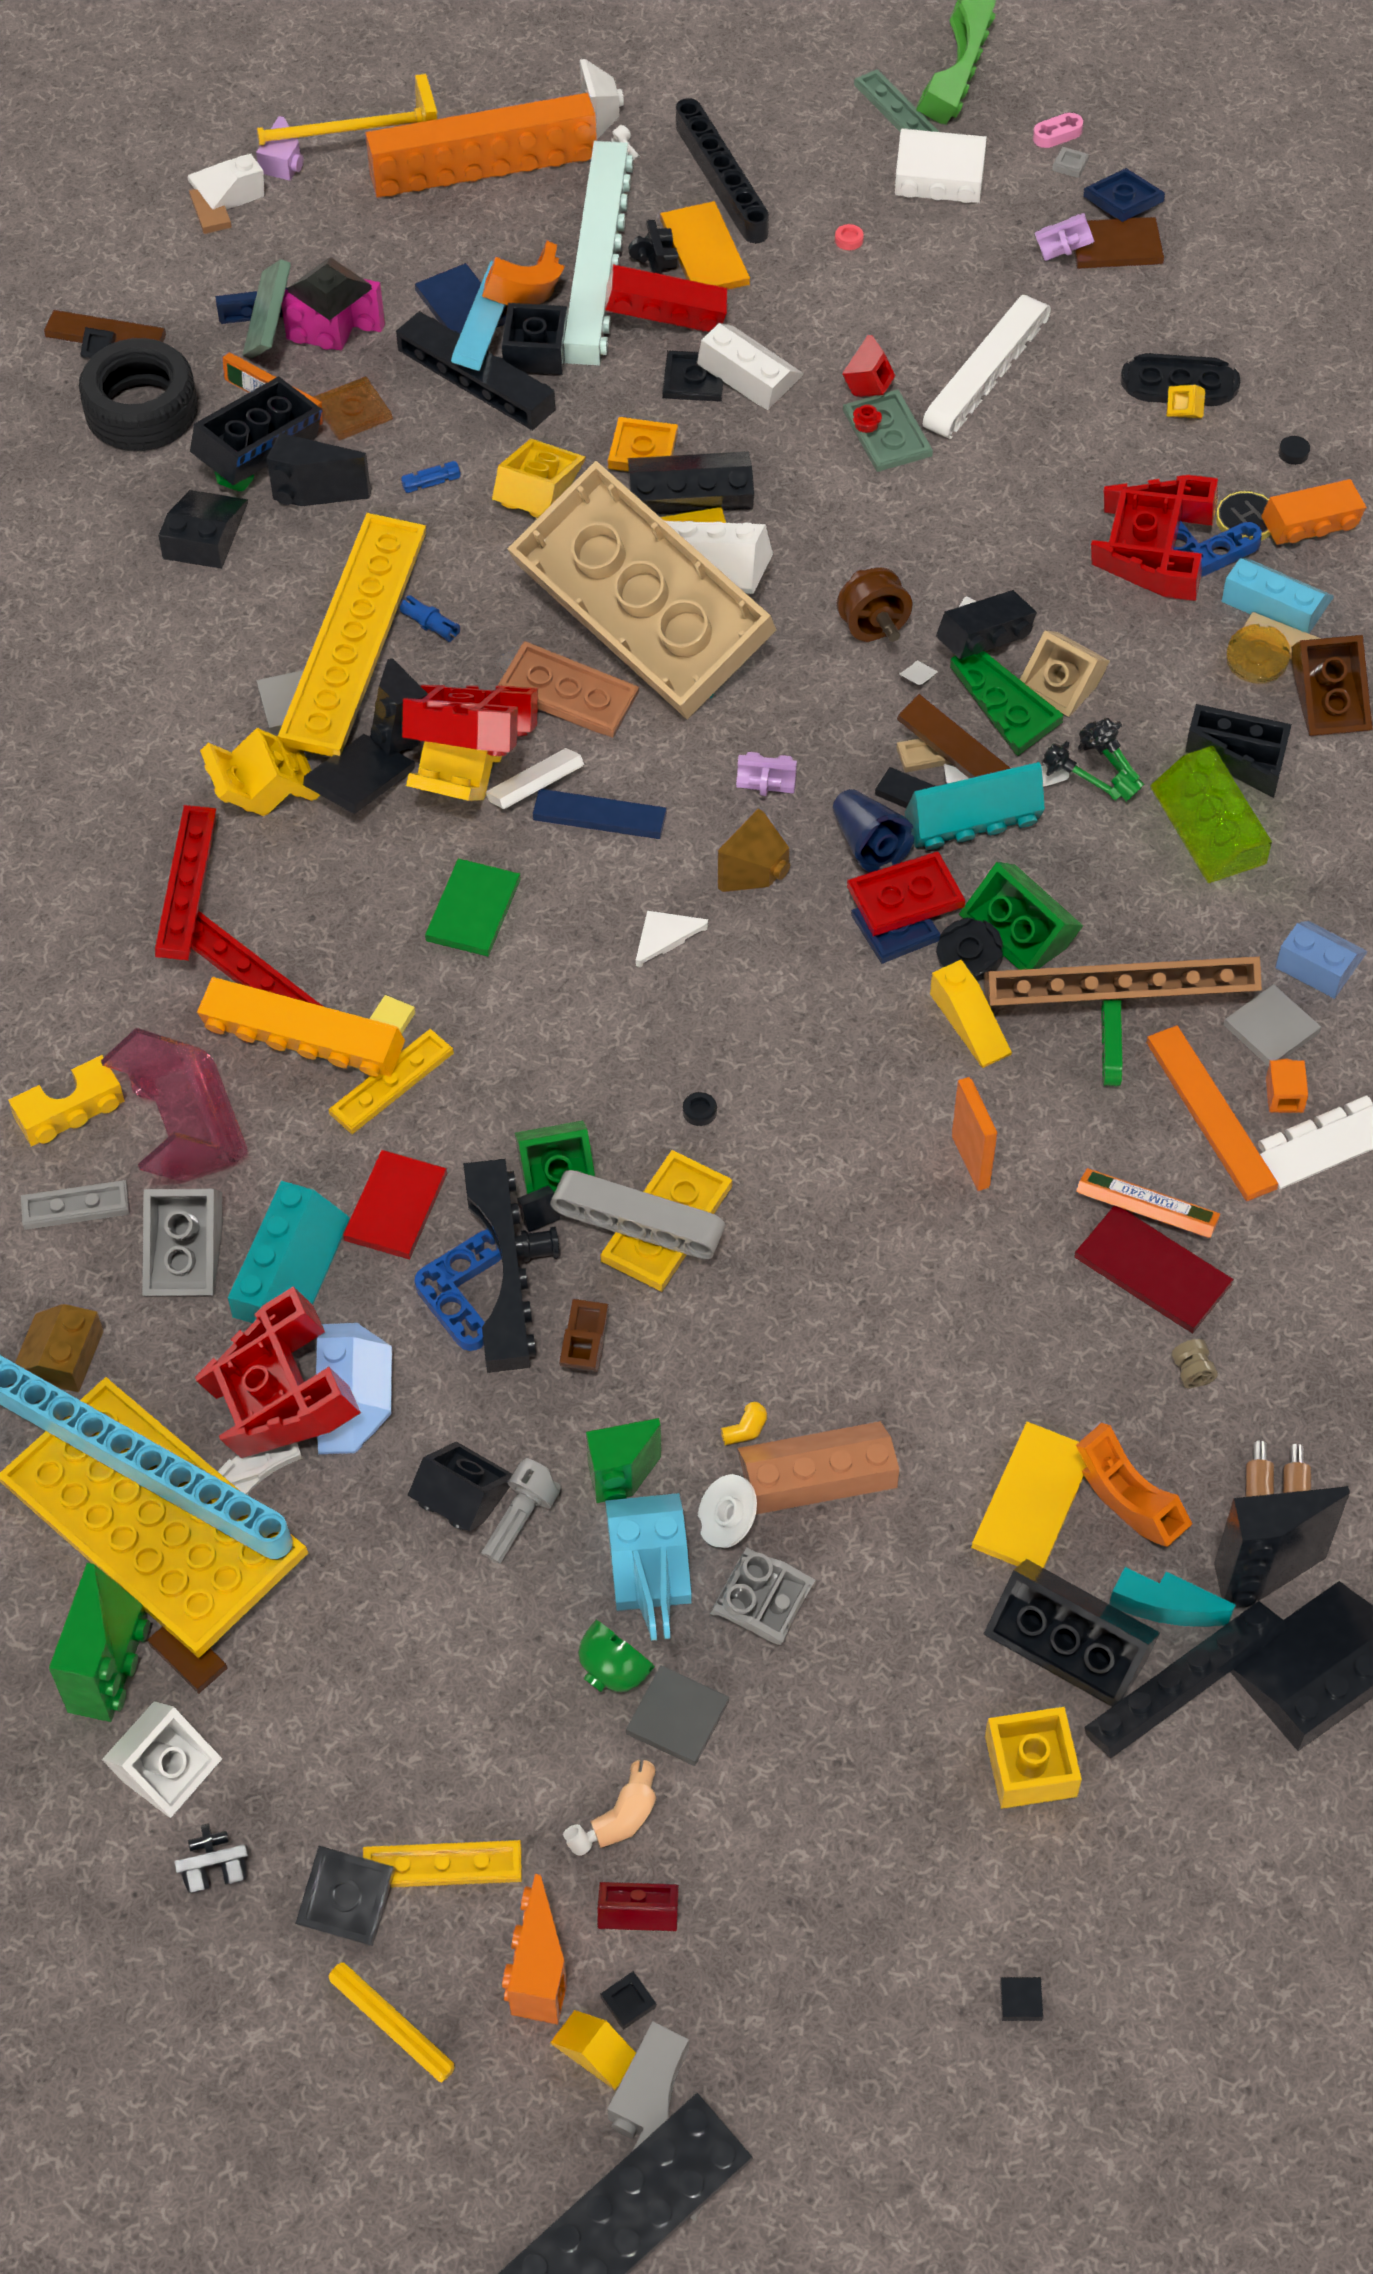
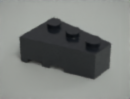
[1185,704,1292,798]

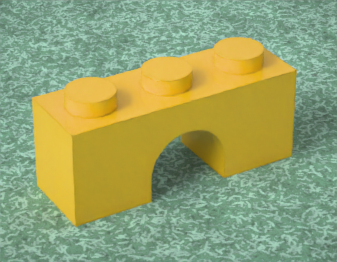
[8,1055,125,1147]

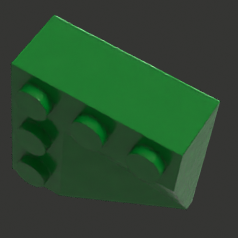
[49,1563,150,1722]

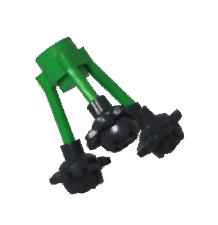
[1042,717,1145,802]

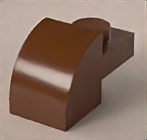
[559,1299,609,1372]

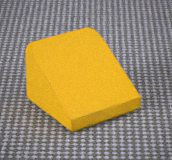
[1167,385,1205,418]

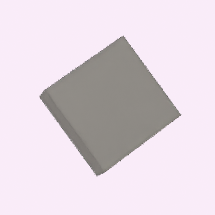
[1052,147,1089,178]

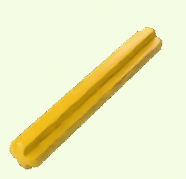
[329,1962,455,2082]

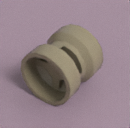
[1171,1339,1218,1389]

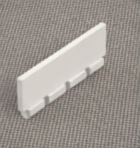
[1258,1095,1373,1189]

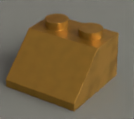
[15,1304,104,1393]

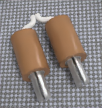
[1246,1441,1311,1497]

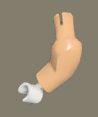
[563,1760,656,1856]

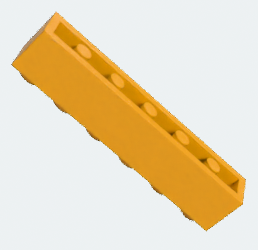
[197,977,405,1077]

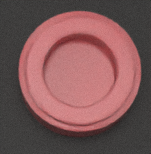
[835,224,864,250]

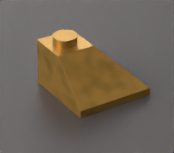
[718,808,790,892]

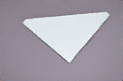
[636,911,708,967]

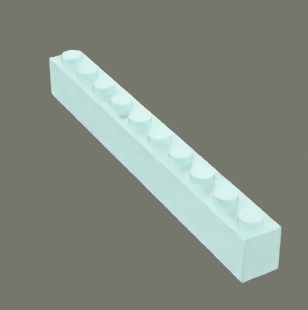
[564,141,633,365]

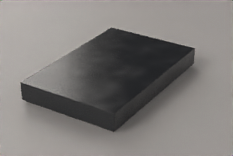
[303,734,415,814]

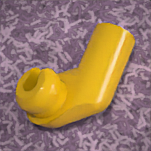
[721,1402,767,1446]

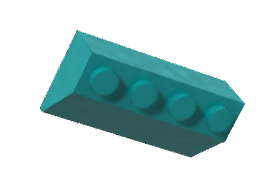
[904,762,1045,850]
[228,1181,350,1323]

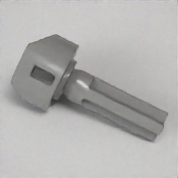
[481,1458,561,1564]

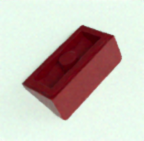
[597,1882,679,1931]

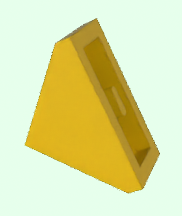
[550,2010,636,2091]

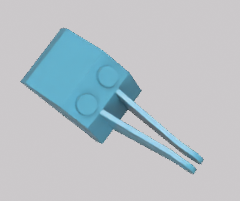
[605,1493,691,1641]

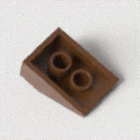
[1291,635,1373,736]

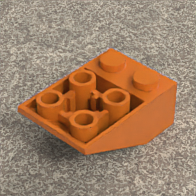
[502,1874,567,2025]

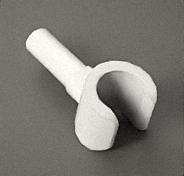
[611,125,640,160]

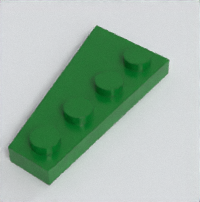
[950,651,1064,757]

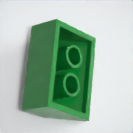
[959,862,1083,970]

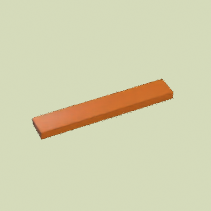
[1146,1025,1279,1202]

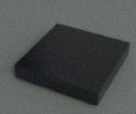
[662,350,724,402]
[295,1846,396,1946]

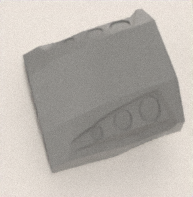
[710,1547,815,1645]

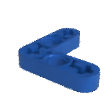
[1174,520,1262,577]
[415,1229,501,1351]

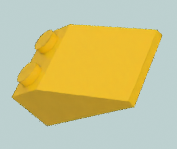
[492,438,586,518]

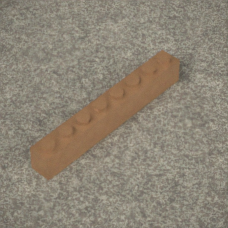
[984,956,1262,1006]

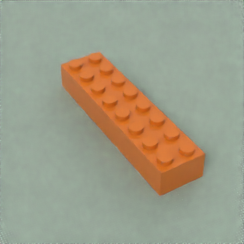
[365,92,597,198]

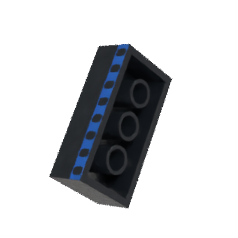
[190,376,322,486]

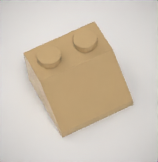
[1020,630,1110,717]

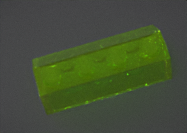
[1150,746,1272,884]

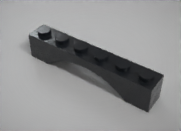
[463,1159,536,1373]

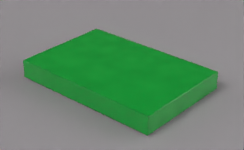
[425,858,521,957]

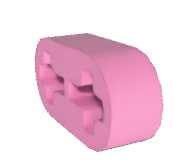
[1033,113,1083,148]

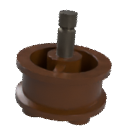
[837,567,913,642]

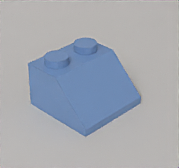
[1275,921,1367,999]

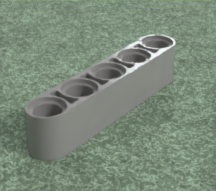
[550,1170,726,1259]

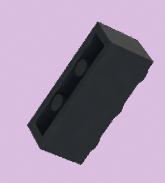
[936,590,1037,659]

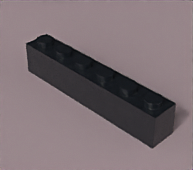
[396,311,556,431]

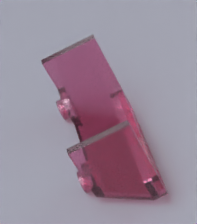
[101,1027,247,1181]

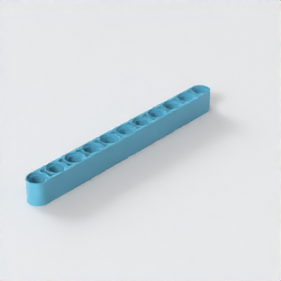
[0,1355,293,1559]

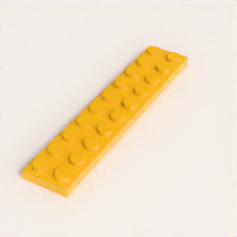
[277,513,426,757]

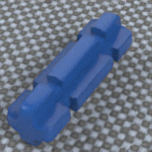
[401,461,460,493]

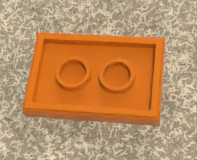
[952,1077,997,1191]

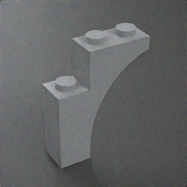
[607,2021,704,2221]

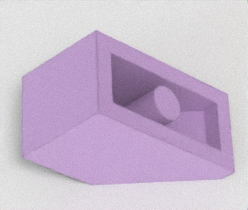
[256,116,303,181]

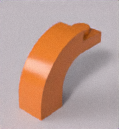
[482,241,565,305]
[1076,1423,1193,1547]

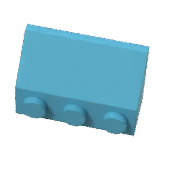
[1221,558,1334,634]

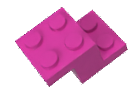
[282,279,385,351]

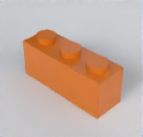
[1261,479,1366,545]

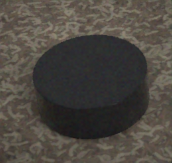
[1278,436,1310,465]
[683,1092,717,1126]

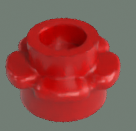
[853,405,882,433]

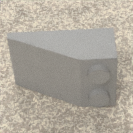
[142,1189,222,1296]

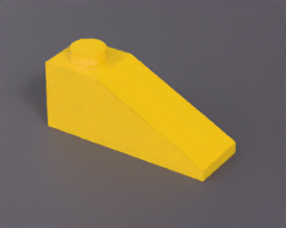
[930,960,1012,1068]

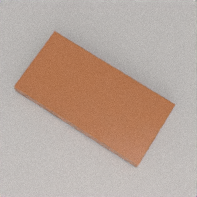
[497,641,639,738]

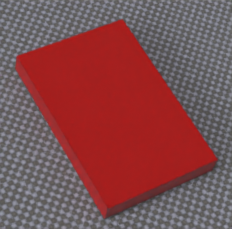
[847,851,965,936]
[343,1150,447,1260]

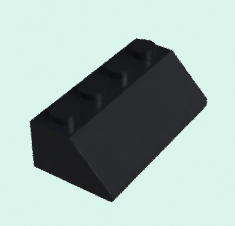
[628,451,754,514]
[983,1559,1160,1707]

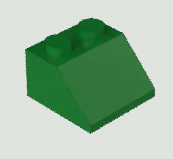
[514,1120,595,1194]
[586,1418,661,1503]

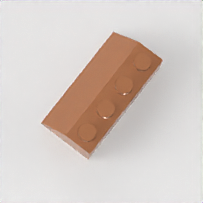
[738,1421,899,1514]

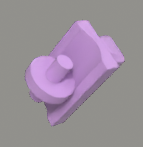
[1035,213,1094,261]
[736,752,797,796]

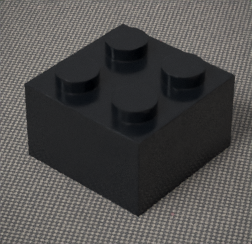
[502,303,568,374]

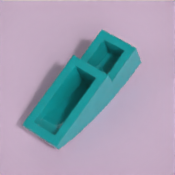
[1109,1567,1235,1627]

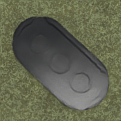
[1120,353,1241,406]

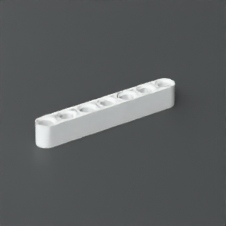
[922,294,1051,439]

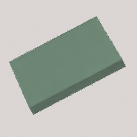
[242,259,291,358]
[843,389,933,472]

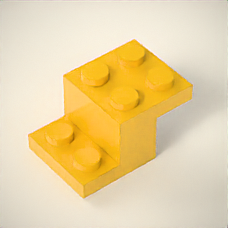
[200,728,320,816]
[406,741,502,801]

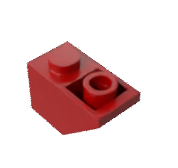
[842,335,896,397]

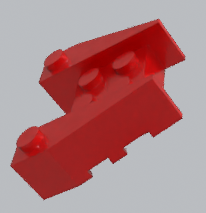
[1091,475,1218,601]
[402,685,538,756]
[195,1286,361,1458]

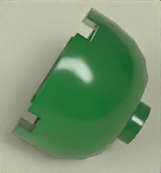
[578,1619,655,1692]

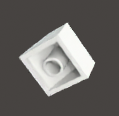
[102,1701,222,1818]

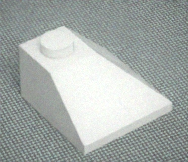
[580,59,624,139]
[188,154,264,210]

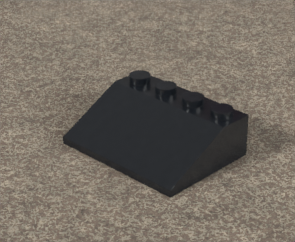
[1214,1486,1350,1607]
[1230,1581,1373,1751]

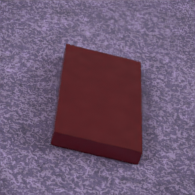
[1074,1206,1234,1334]

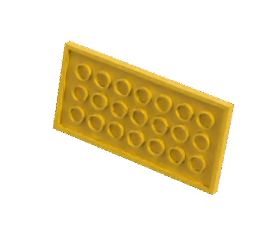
[0,1377,308,1658]

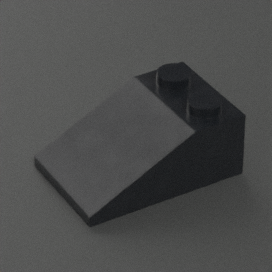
[267,433,371,507]
[158,490,248,569]

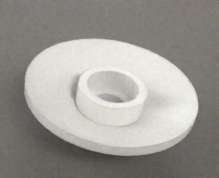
[698,1474,757,1548]

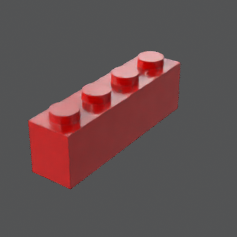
[605,264,727,332]

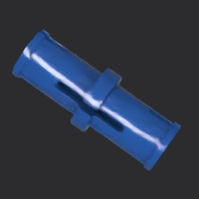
[400,595,460,642]

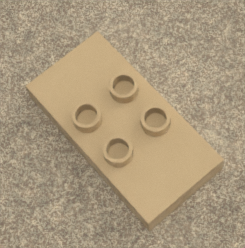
[507,461,776,719]

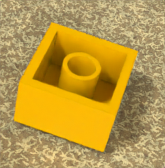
[985,1707,1082,1809]

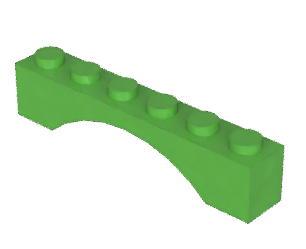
[916,0,996,125]

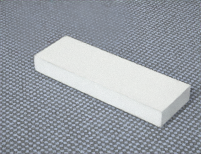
[485,748,584,809]

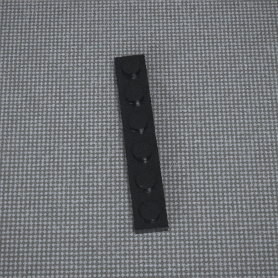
[1084,1601,1286,1758]

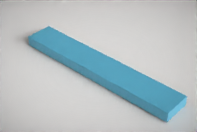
[451,261,505,371]

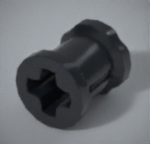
[521,1227,560,1262]

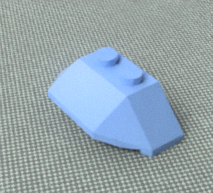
[316,1323,392,1454]

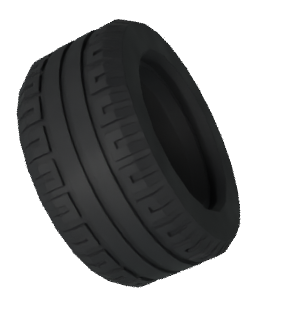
[79,338,198,451]

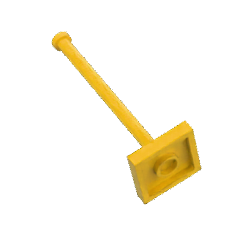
[257,74,437,145]

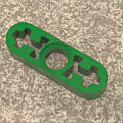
[1101,999,1123,1086]

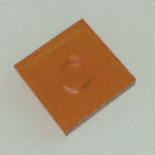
[313,376,393,441]

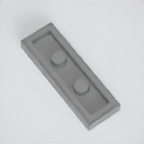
[20,1180,130,1230]

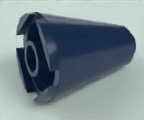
[833,789,914,872]

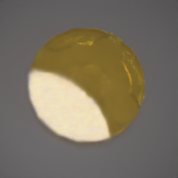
[1227,624,1290,684]

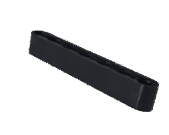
[676,98,769,244]

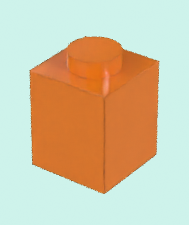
[1266,1059,1308,1113]

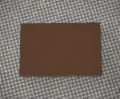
[1074,217,1164,269]

